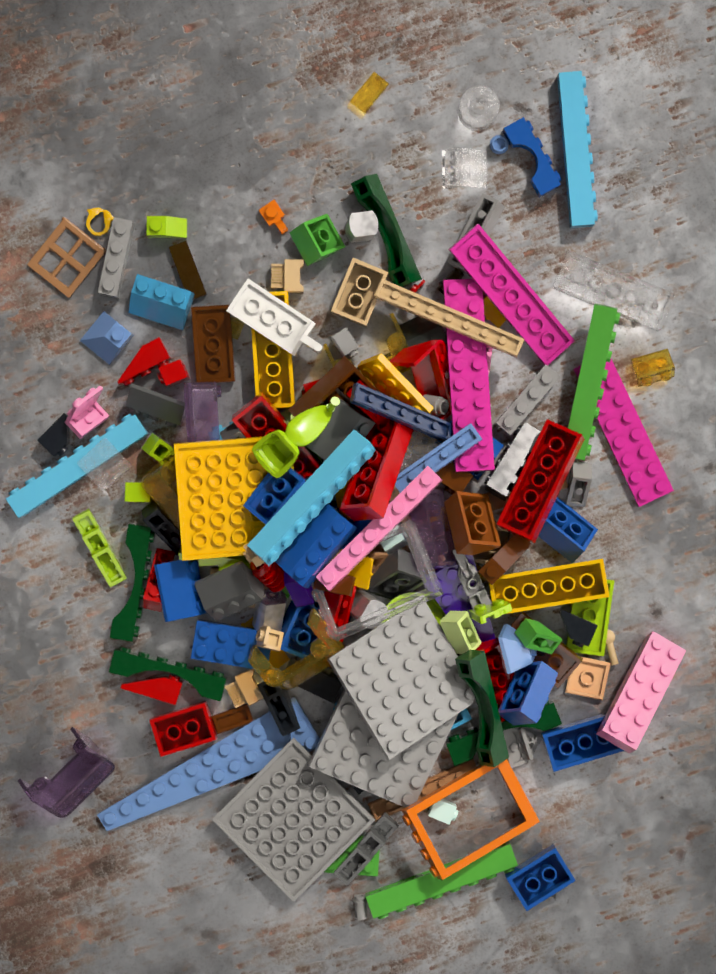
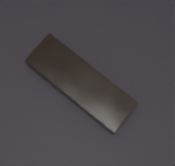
[169,241,207,300]

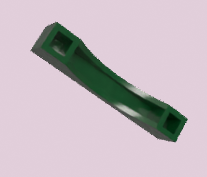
[351,174,422,288]
[110,523,155,642]
[109,646,227,701]
[455,649,509,768]
[445,701,562,766]

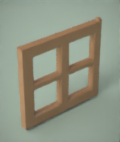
[27,217,107,298]

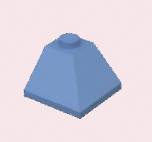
[80,311,134,365]
[498,624,537,674]

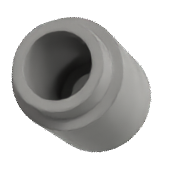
[423,395,449,416]

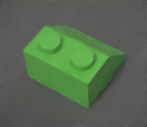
[289,214,345,266]

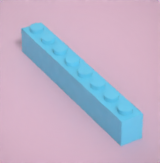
[557,71,598,229]
[6,413,149,518]
[247,430,376,566]

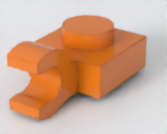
[259,200,288,234]

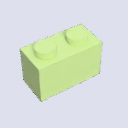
[440,611,481,654]

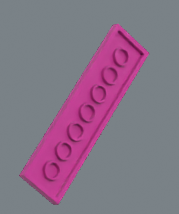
[448,224,575,366]
[573,359,674,507]

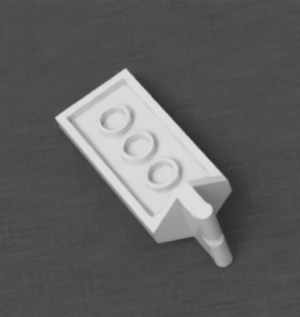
[226,279,322,356]

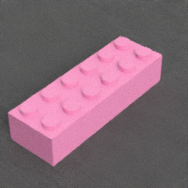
[596,631,686,754]

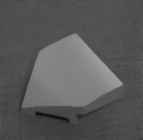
[503,727,542,768]

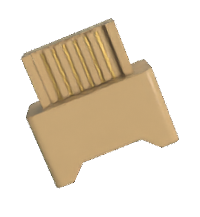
[271,259,304,294]
[225,668,264,708]

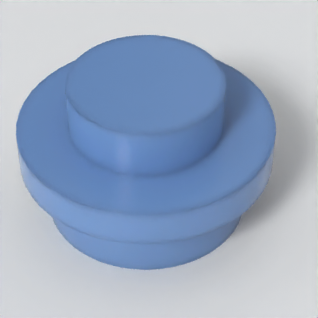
[490,135,509,154]

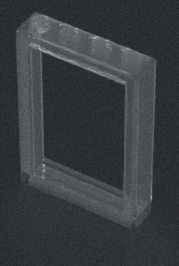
[311,520,444,641]

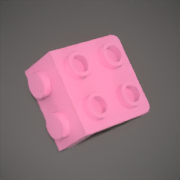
[65,386,109,439]

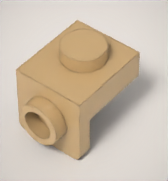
[256,626,284,652]

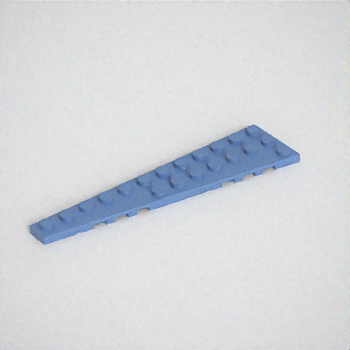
[97,696,320,831]

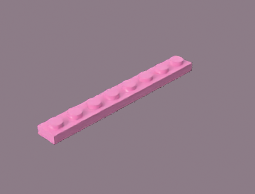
[316,466,442,591]

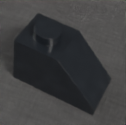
[37,413,70,457]
[559,609,598,648]

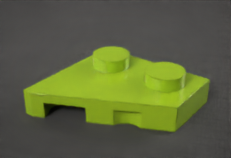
[469,599,512,624]

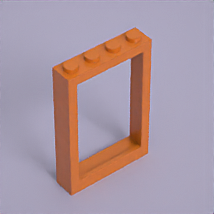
[401,759,540,880]

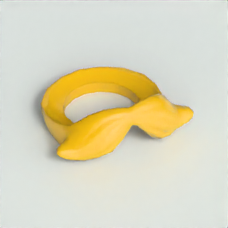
[86,207,114,236]

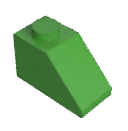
[515,618,562,654]

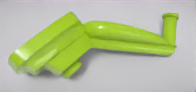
[252,397,340,478]

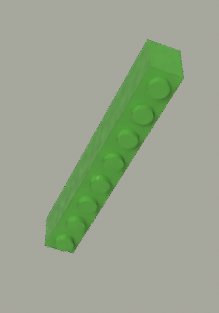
[568,303,621,460]
[365,841,518,919]

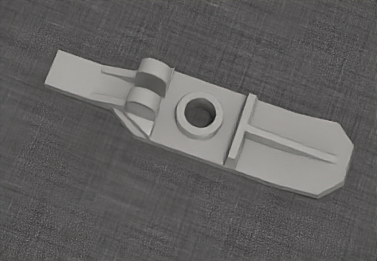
[452,549,492,609]

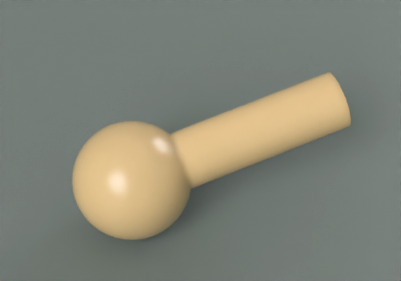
[606,630,619,666]

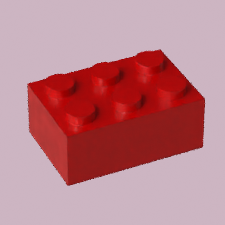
[149,701,217,757]

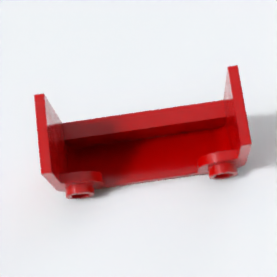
[390,340,451,432]

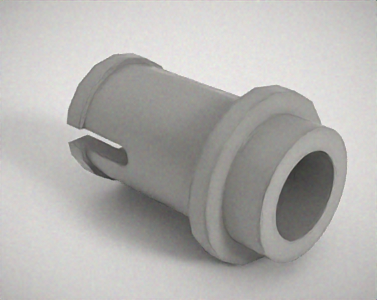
[352,894,367,920]

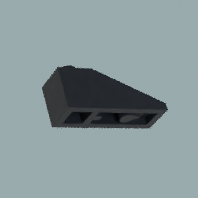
[141,499,181,557]
[257,673,300,736]

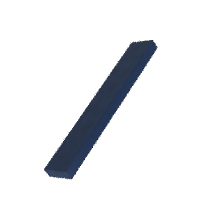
[350,383,452,442]

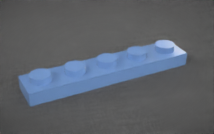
[395,423,483,493]

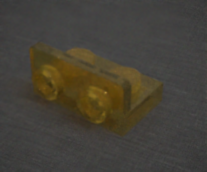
[631,348,675,387]

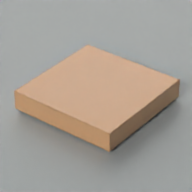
[565,656,611,700]

